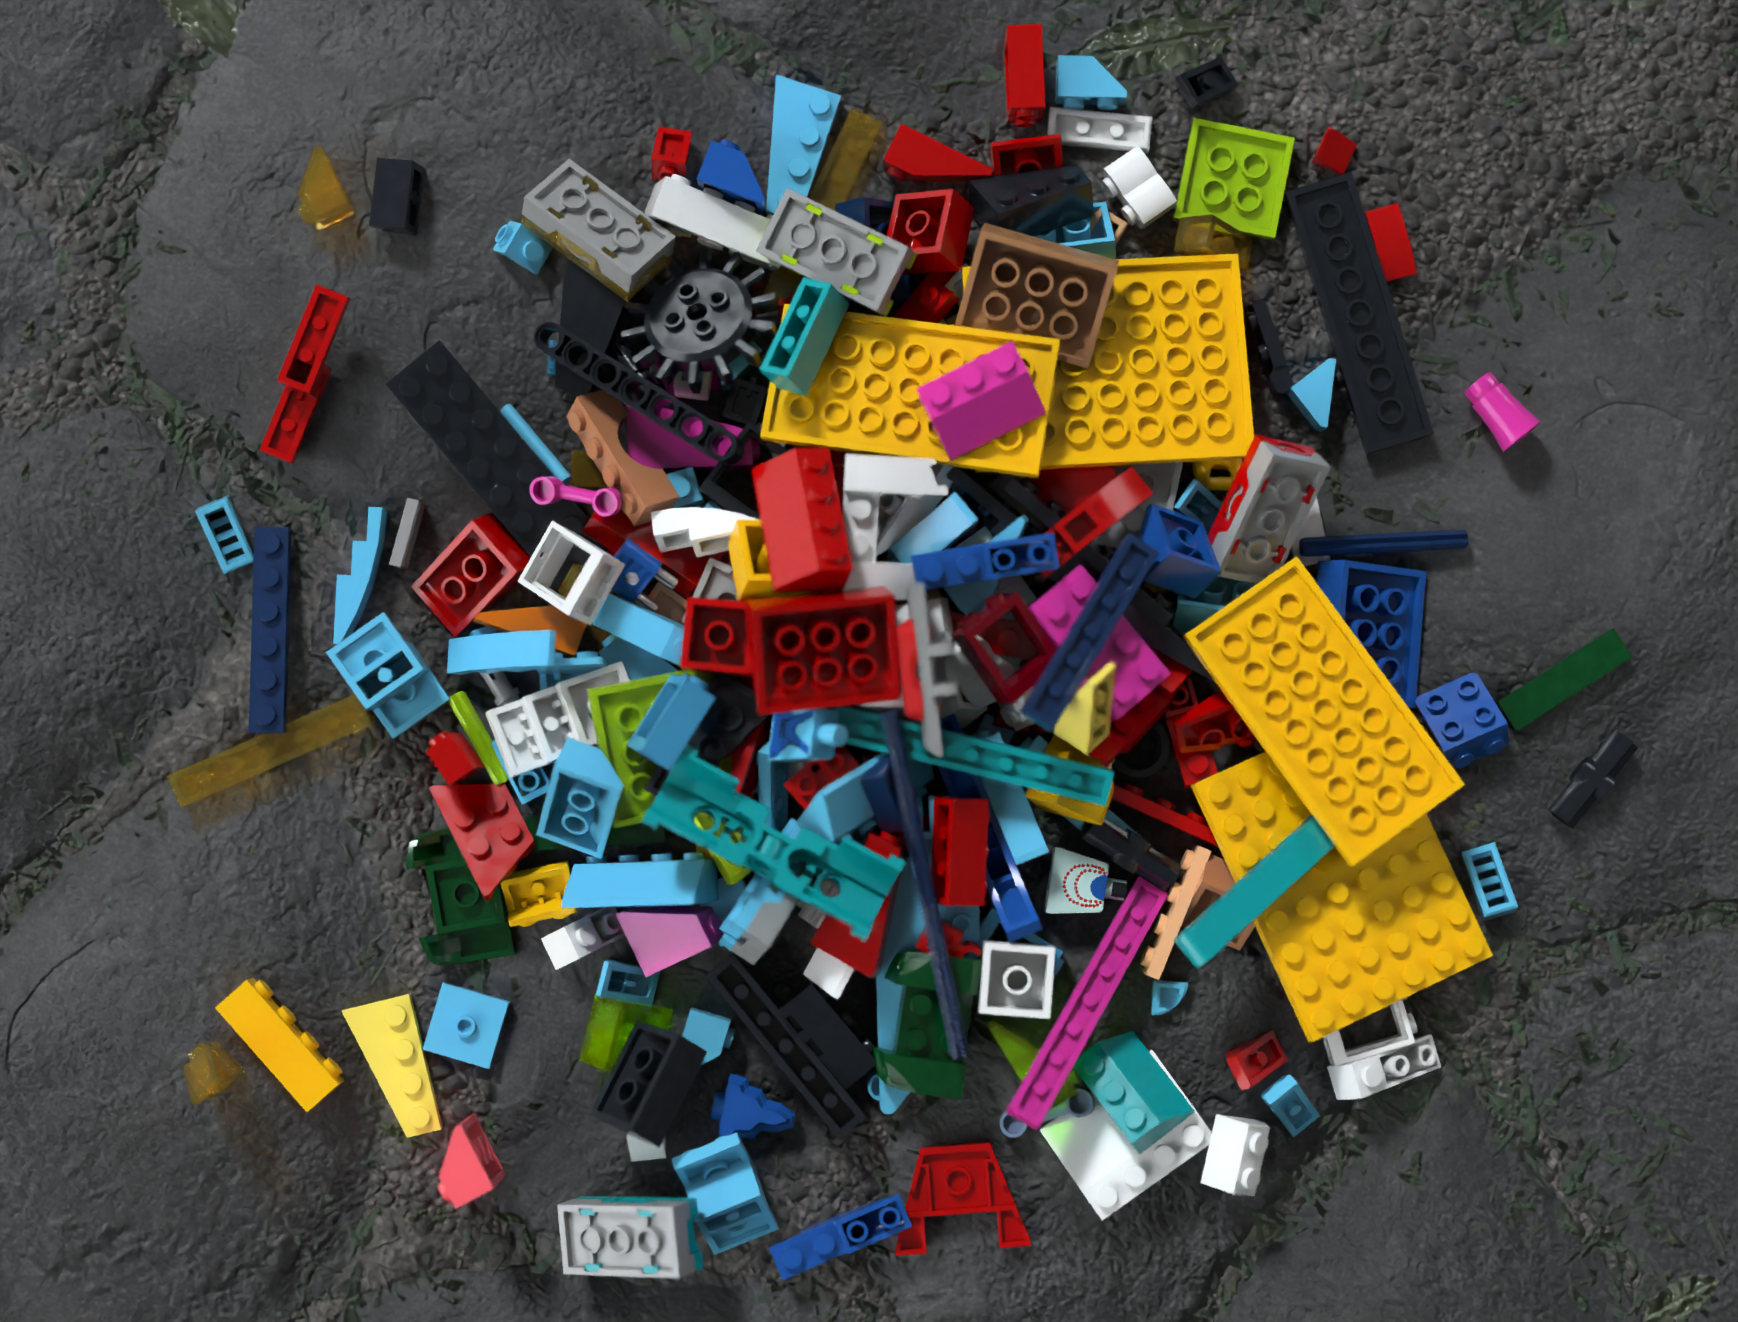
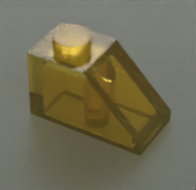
[297,145,355,231]
[1174,214,1253,272]

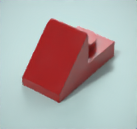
[1226,1030,1288,1091]

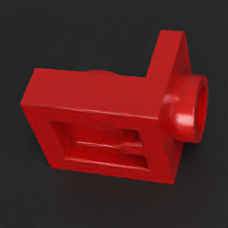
[651,127,692,181]

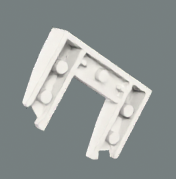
[843,454,948,600]

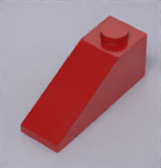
[883,123,994,182]

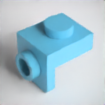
[493,221,554,274]

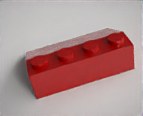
[745,586,900,715]

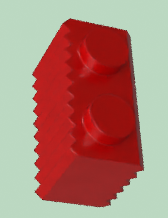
[426,731,485,785]

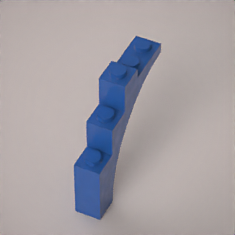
[937,713,1042,942]

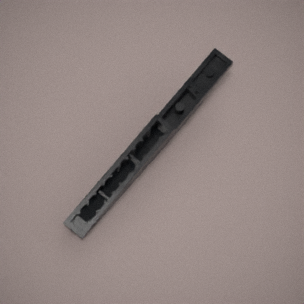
[947,467,1214,681]

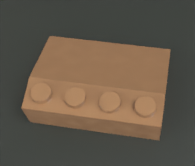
[955,223,1119,368]

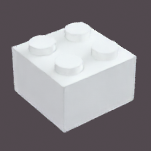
[978,940,1055,1019]

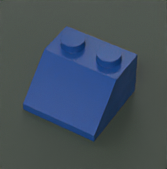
[697,139,766,217]
[1138,503,1222,599]

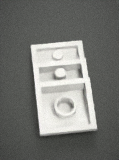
[485,661,630,778]

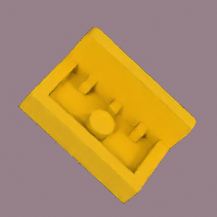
[500,861,578,927]

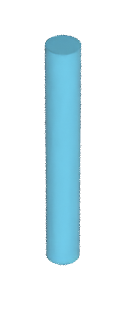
[500,403,573,485]

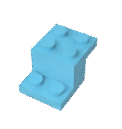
[326,612,450,739]
[672,1132,779,1255]

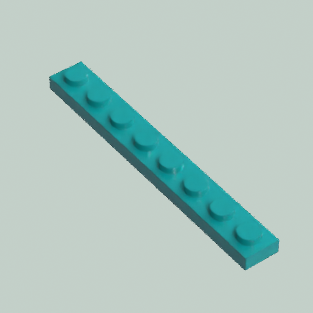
[837,705,1114,806]

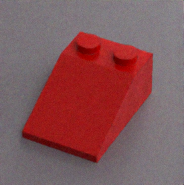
[411,512,531,638]

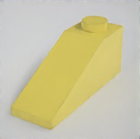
[1054,662,1116,755]

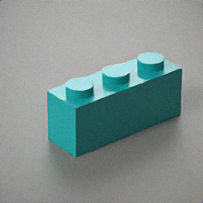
[760,277,849,396]

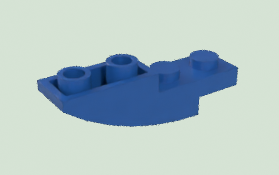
[911,533,1059,590]
[769,1193,912,1281]

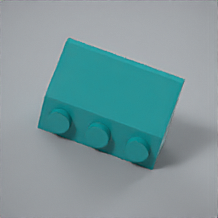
[1073,1031,1195,1154]

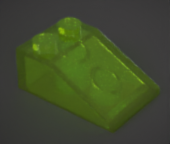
[984,1015,1079,1110]

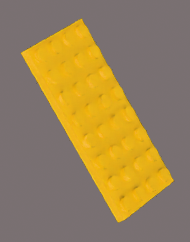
[760,304,1061,478]
[1183,556,1465,867]

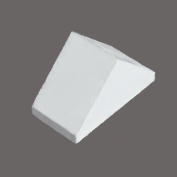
[803,948,854,999]

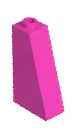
[626,400,760,472]

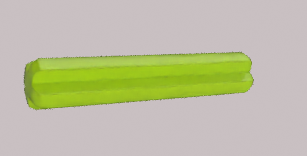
[448,691,509,786]

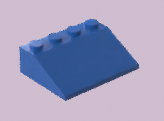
[1317,560,1426,708]

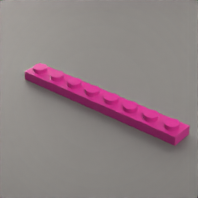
[1005,876,1168,1130]

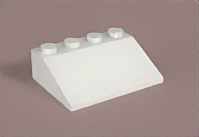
[1039,1049,1212,1220]

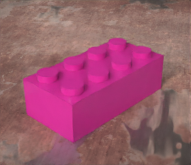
[1027,564,1171,722]

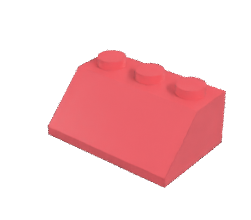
[438,1113,507,1209]

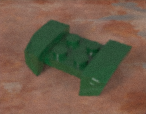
[406,827,516,966]
[873,952,982,1099]

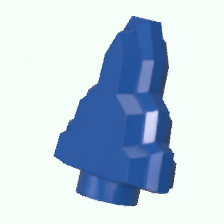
[711,1073,796,1138]

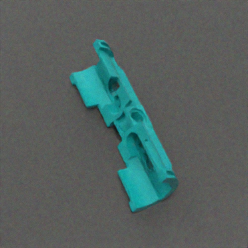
[641,744,906,942]

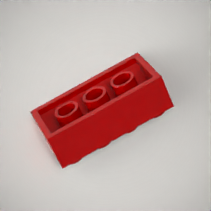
[751,448,853,593]

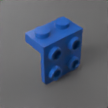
[1415,673,1509,769]

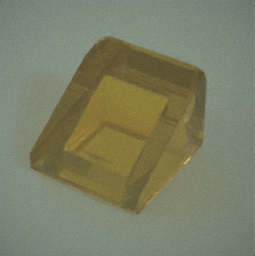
[570,450,607,488]

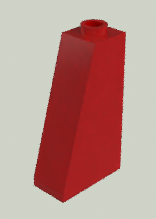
[582,509,710,599]
[810,831,906,978]

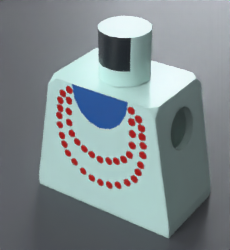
[1044,847,1127,914]

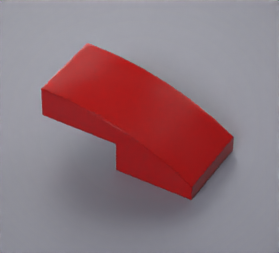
[1364,203,1417,282]

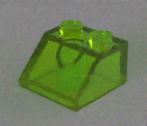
[579,993,673,1071]

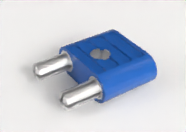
[611,538,678,612]

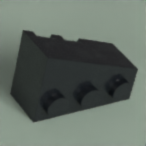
[968,165,1094,237]

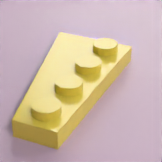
[342,993,443,1138]

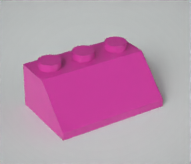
[916,341,1046,461]

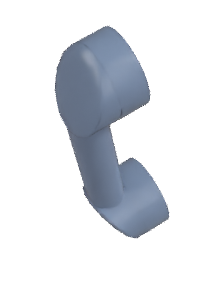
[1000,1089,1094,1137]

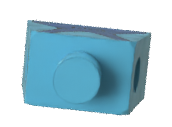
[768,707,848,763]

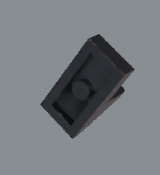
[1175,57,1239,114]

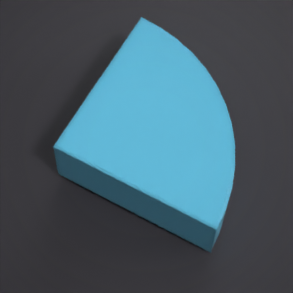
[1151,980,1188,1015]

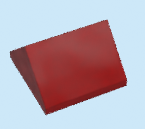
[989,134,1063,176]

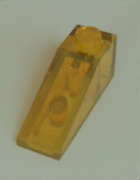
[183,1041,244,1106]

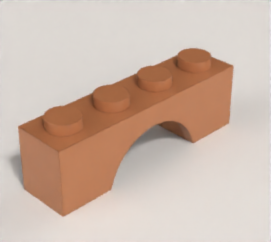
[566,389,680,526]

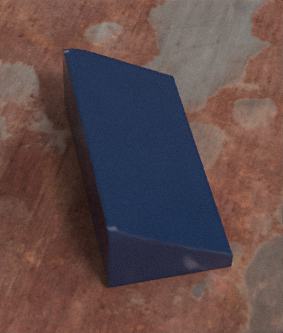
[860,754,906,833]

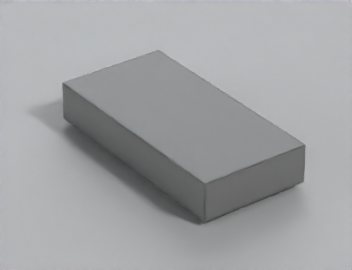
[389,498,425,570]

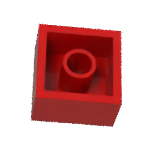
[887,189,975,275]
[680,597,753,678]

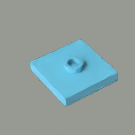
[423,982,510,1069]

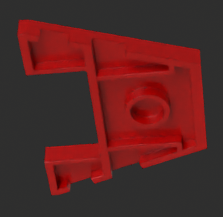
[895,1142,1031,1256]

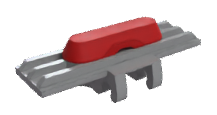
[896,582,959,757]

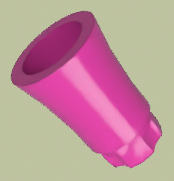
[1464,372,1542,453]

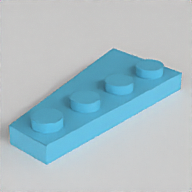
[766,75,841,215]

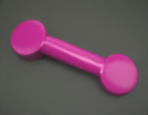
[530,476,622,516]

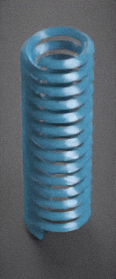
[546,340,558,376]

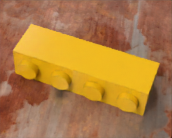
[215,977,344,1112]

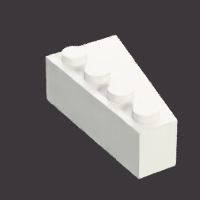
[644,174,780,271]

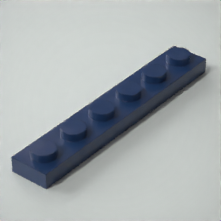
[249,527,292,734]
[1019,533,1159,731]

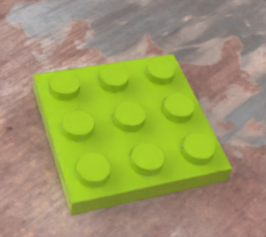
[1173,118,1295,240]

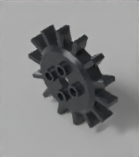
[621,248,780,394]

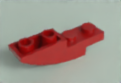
[1040,467,1154,579]
[1162,677,1218,789]

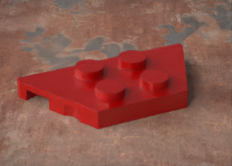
[429,784,536,902]

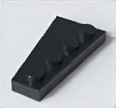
[644,674,772,797]

